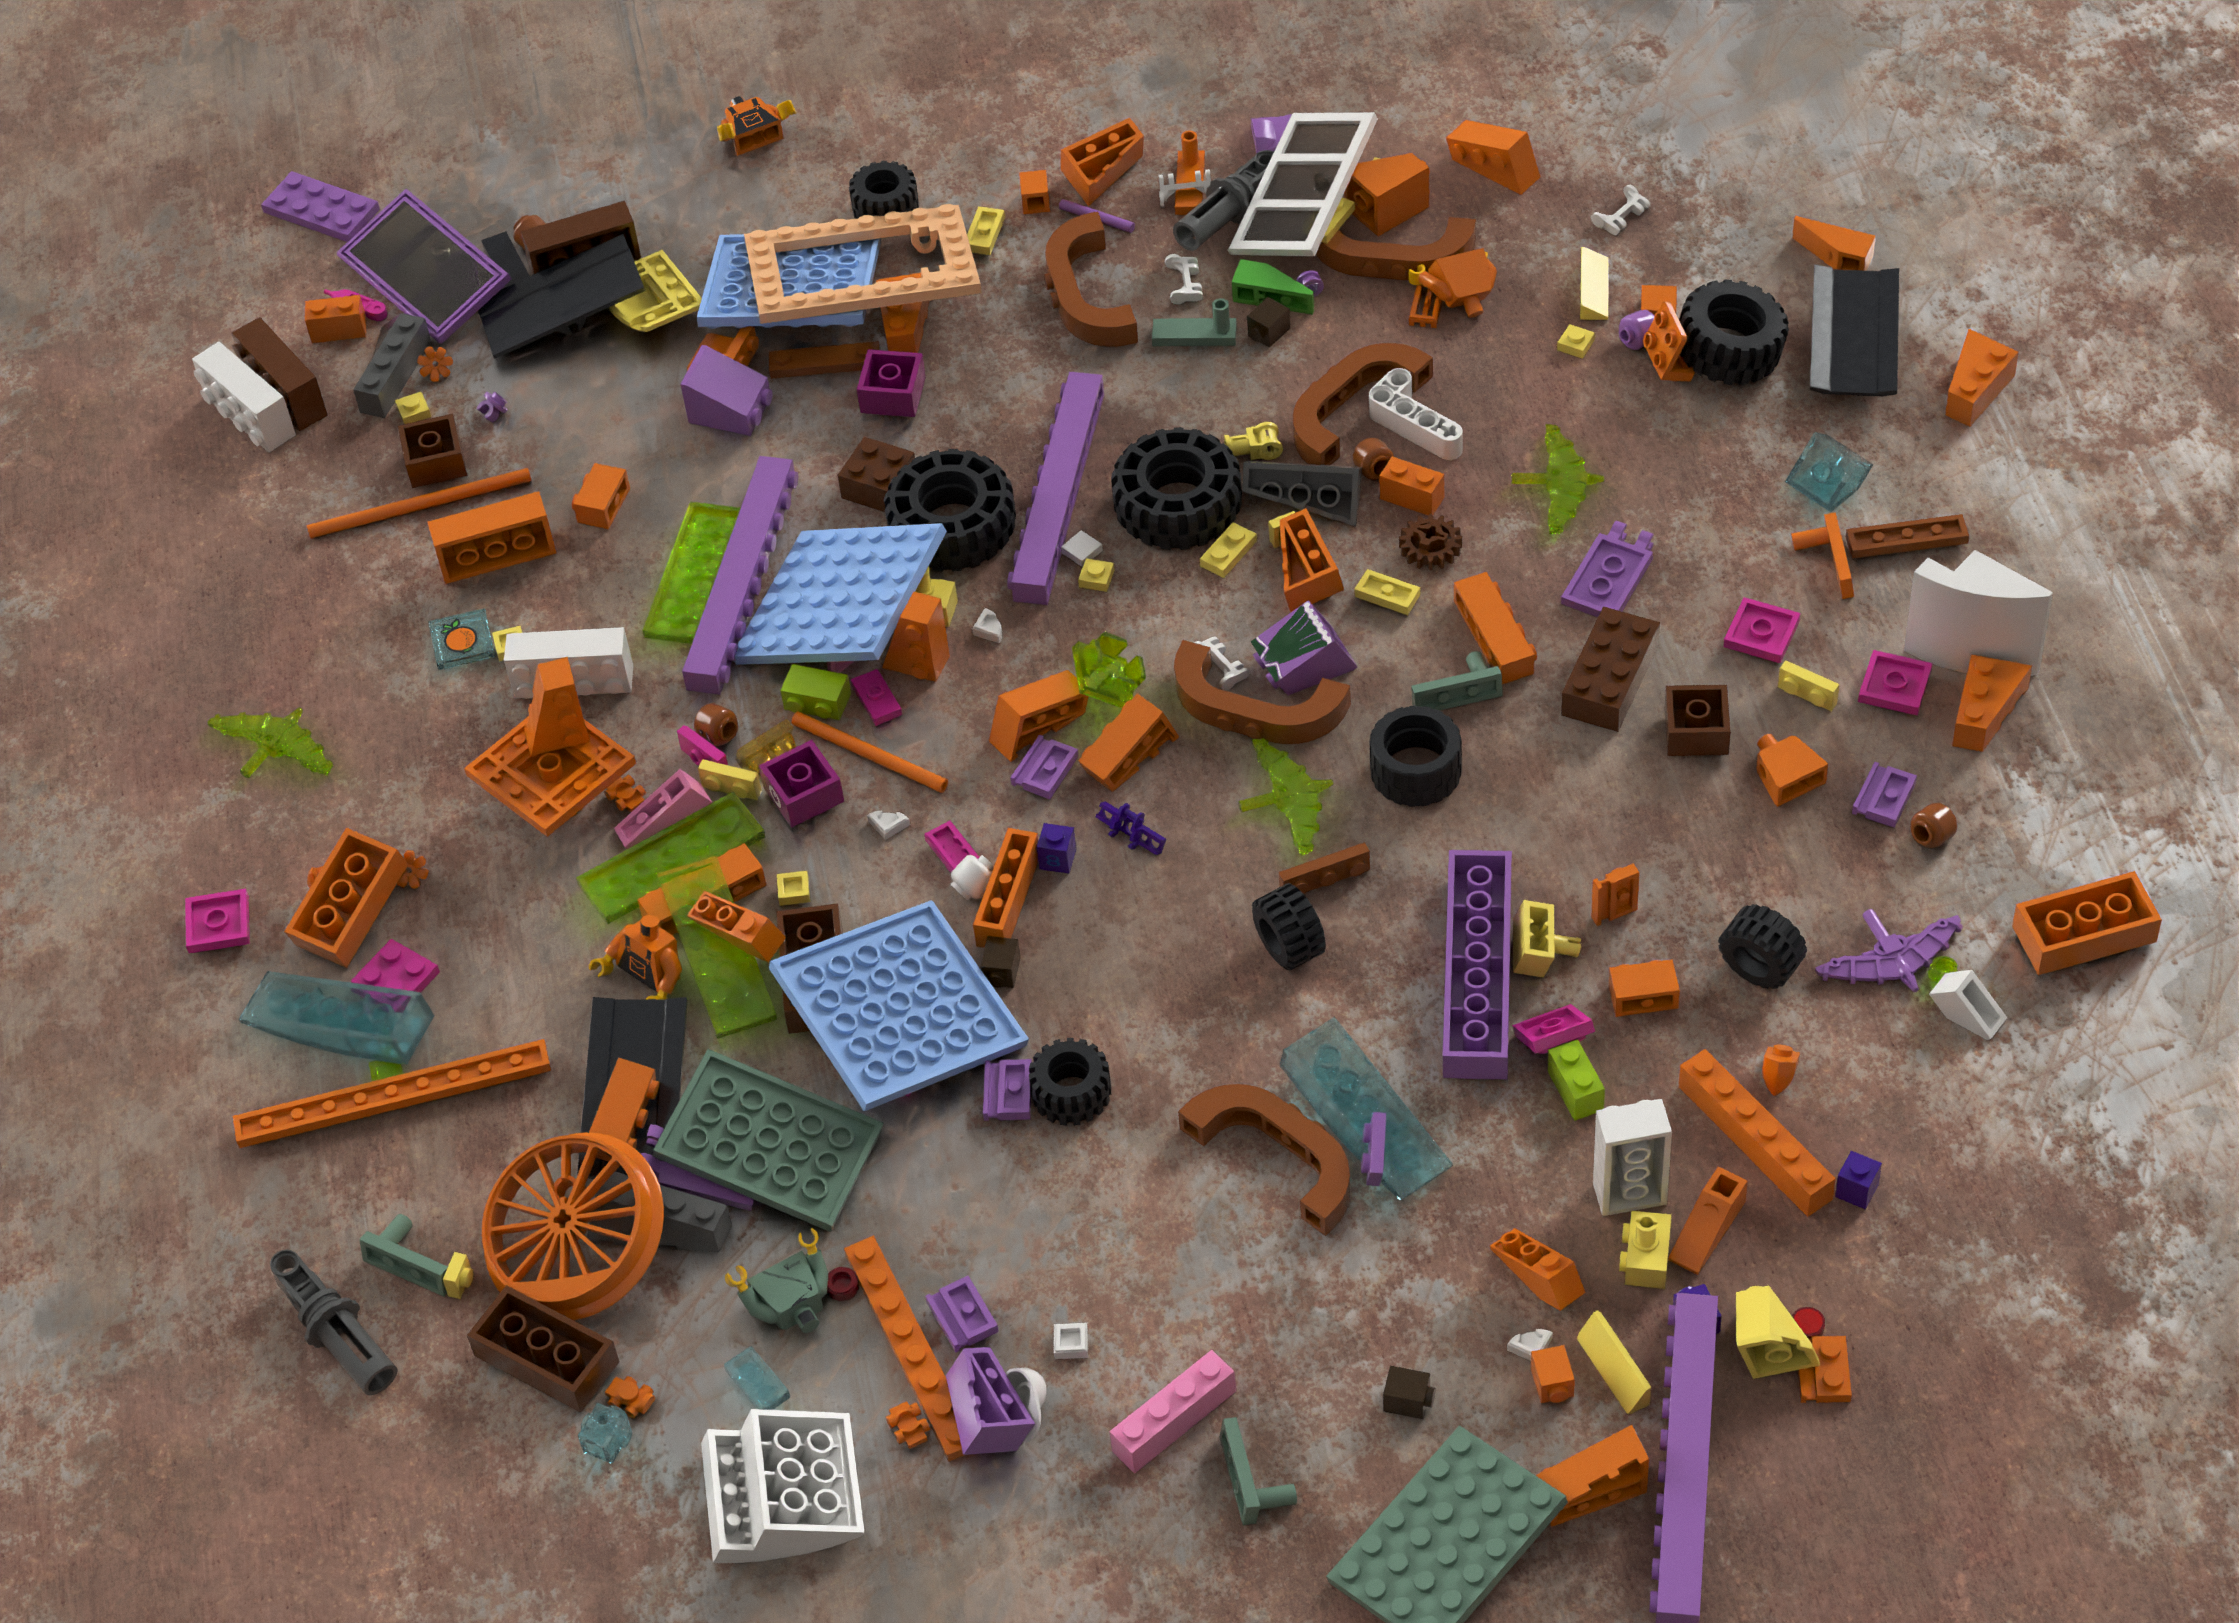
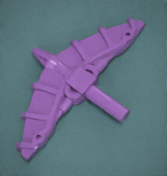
[1815,909,1963,992]

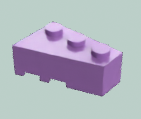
[946,1347,1035,1455]

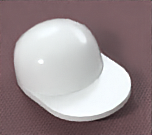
[1006,1368,1047,1443]

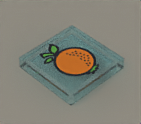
[428,608,496,670]

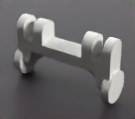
[1159,169,1211,208]
[1591,185,1650,236]
[1165,254,1203,304]
[1194,636,1250,691]

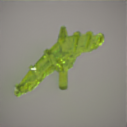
[1511,424,1604,534]
[207,707,333,778]
[1238,738,1334,856]

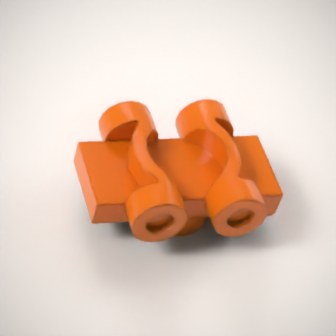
[604,774,646,812]
[605,1376,655,1419]
[885,1401,930,1449]

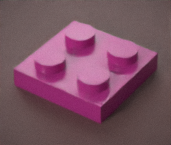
[1723,597,1801,664]
[1858,650,1933,716]
[185,889,250,954]
[351,939,440,1015]
[1512,1004,1595,1054]

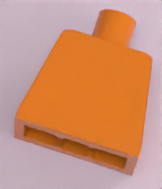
[1756,734,1828,807]

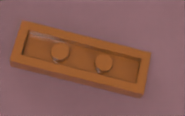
[1279,842,1370,894]

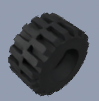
[849,161,919,219]
[1252,883,1326,971]
[1718,904,1807,989]
[1029,1038,1111,1126]

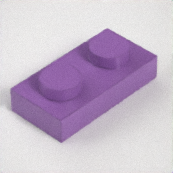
[1361,1112,1386,1186]

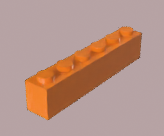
[1679,1049,1836,1217]

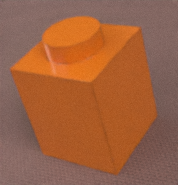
[1019,170,1050,214]
[1531,1345,1575,1403]

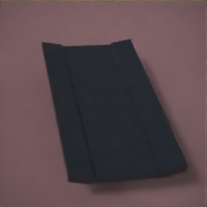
[478,234,645,359]
[1810,265,1900,397]
[577,997,688,1179]

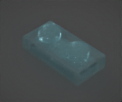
[724,1346,791,1410]

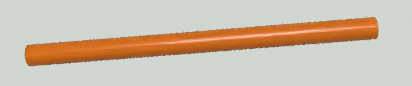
[307,468,532,539]

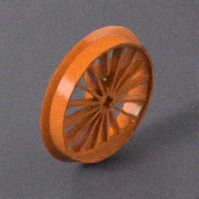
[482,1133,664,1320]

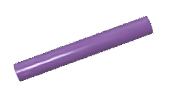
[1059,199,1135,233]

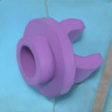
[477,391,508,422]

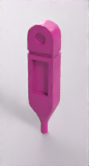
[324,289,388,321]

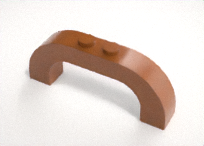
[1044,211,1138,347]
[1311,211,1476,281]
[1293,343,1433,465]
[1174,640,1351,744]
[1178,1084,1350,1236]

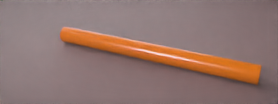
[791,711,948,793]

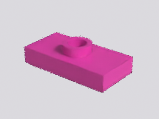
[850,669,902,726]
[677,725,728,766]
[924,820,979,873]

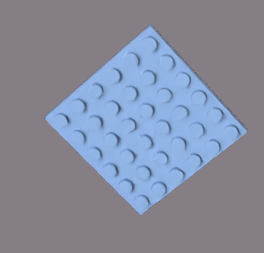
[697,234,881,329]
[734,523,947,665]
[769,900,1029,1111]

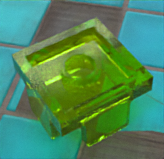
[1072,632,1146,708]

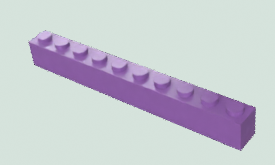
[1007,372,1104,605]
[682,456,798,695]
[1649,1293,1718,1623]

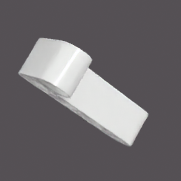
[1369,368,1463,460]

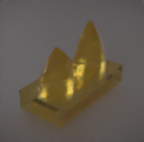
[735,719,796,777]

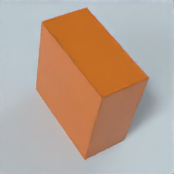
[1641,285,1677,315]

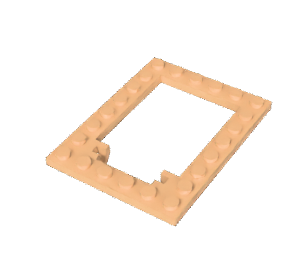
[744,204,982,324]

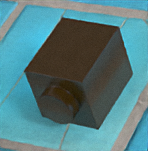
[1247,297,1290,347]
[980,936,1021,988]
[1383,1365,1436,1419]

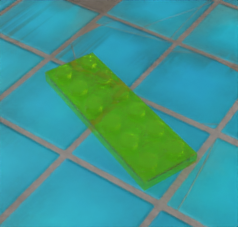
[642,502,741,644]
[576,791,766,924]
[657,856,777,1039]

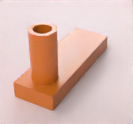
[1175,130,1205,215]
[1791,512,1854,599]

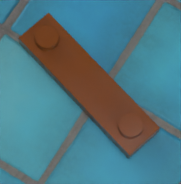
[769,341,880,379]
[1845,514,1969,559]

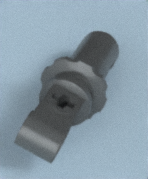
[1173,150,1278,251]
[270,1249,398,1395]

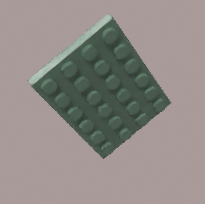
[652,1049,884,1232]
[1326,1425,1568,1623]

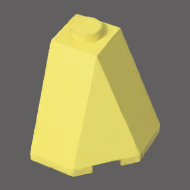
[1736,1285,1820,1379]

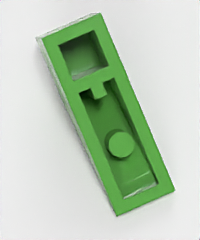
[1232,259,1314,315]

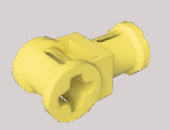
[1224,422,1283,460]

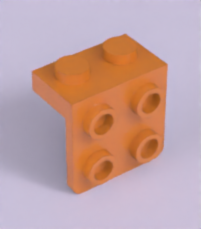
[1643,302,1695,382]
[687,326,759,371]

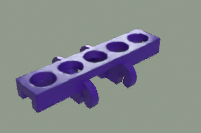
[1095,801,1166,855]

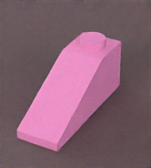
[614,769,712,850]

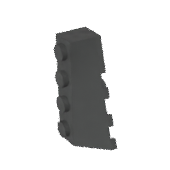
[353,313,432,418]
[1242,461,1362,527]
[587,1172,732,1252]

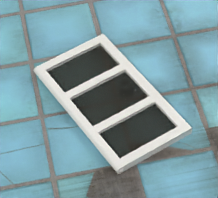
[1228,112,1378,256]

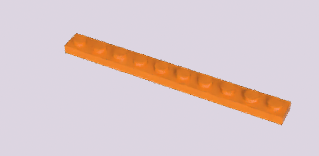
[233,1039,551,1148]

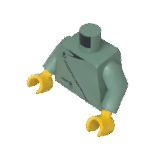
[725,1228,828,1333]

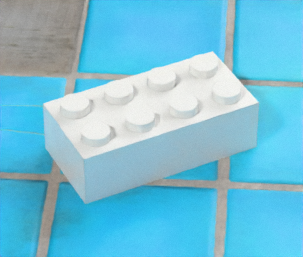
[192,342,296,453]
[504,627,633,699]
[1593,1099,1672,1216]

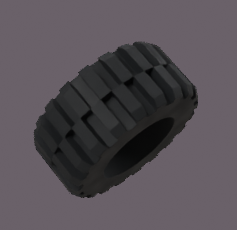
[1679,279,1789,385]

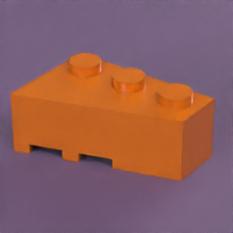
[1945,329,2019,427]
[1280,508,1344,613]
[1078,693,1179,792]

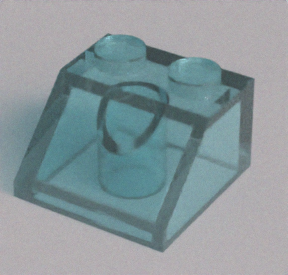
[1785,432,1873,512]

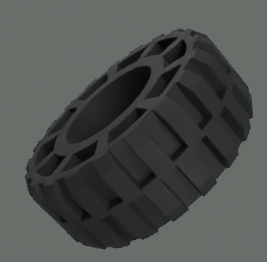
[1111,427,1242,550]
[884,449,1016,572]

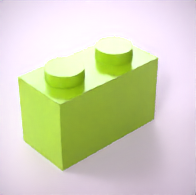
[780,664,851,720]
[1548,1039,1605,1121]

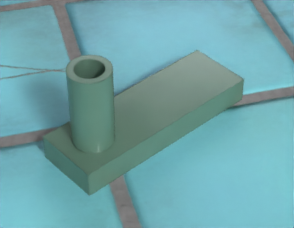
[1152,298,1237,346]
[1411,651,1503,710]
[359,1214,448,1296]
[1219,1417,1297,1525]

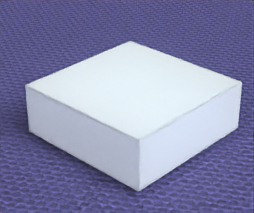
[1061,530,1103,567]
[1054,1323,1088,1359]

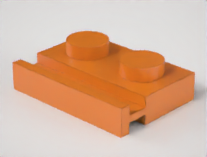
[1591,863,1640,926]
[1798,1336,1852,1403]

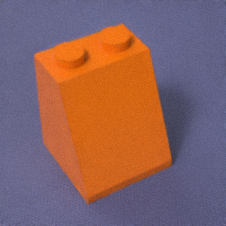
[1344,153,1430,236]

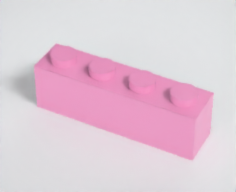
[1109,1350,1236,1474]

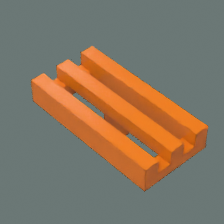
[1409,285,1442,328]

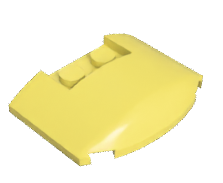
[609,250,702,332]

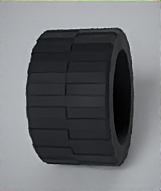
[1369,705,1462,807]

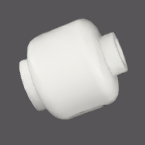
[951,855,994,901]

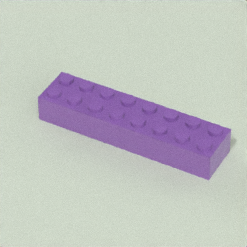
[1443,850,1512,1079]

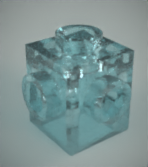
[578,1403,632,1464]

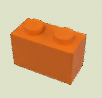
[305,295,367,343]
[1379,456,1444,516]
[572,463,630,529]
[1608,959,1680,1017]

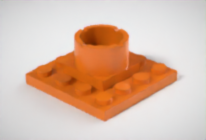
[464,716,636,837]

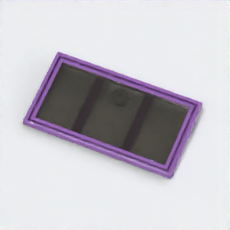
[337,189,512,344]

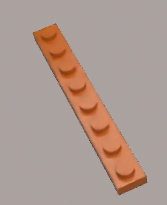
[844,1235,964,1462]

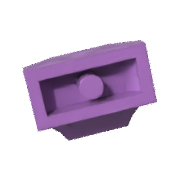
[1250,114,1292,153]

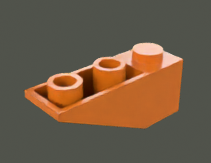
[1793,216,1876,271]
[687,891,786,963]
[1668,1166,1748,1275]
[1490,1228,1586,1311]

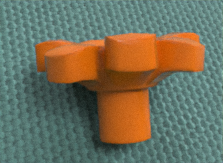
[417,346,453,382]
[397,850,429,889]

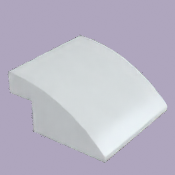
[1904,550,2053,676]
[701,1409,864,1563]

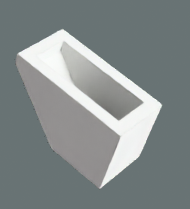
[1929,970,2007,1040]

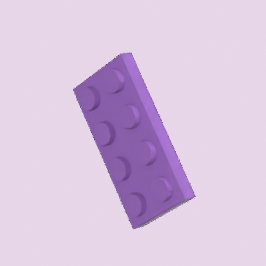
[261,171,380,242]

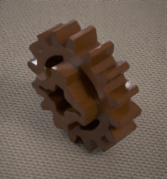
[1399,514,1462,570]

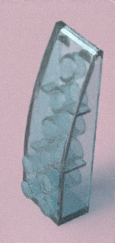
[238,971,435,1065]
[1279,1016,1453,1201]

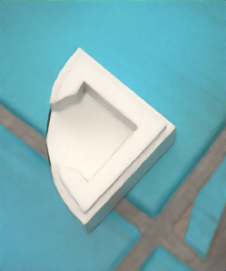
[972,608,1002,643]
[867,811,910,840]
[1507,1329,1553,1361]

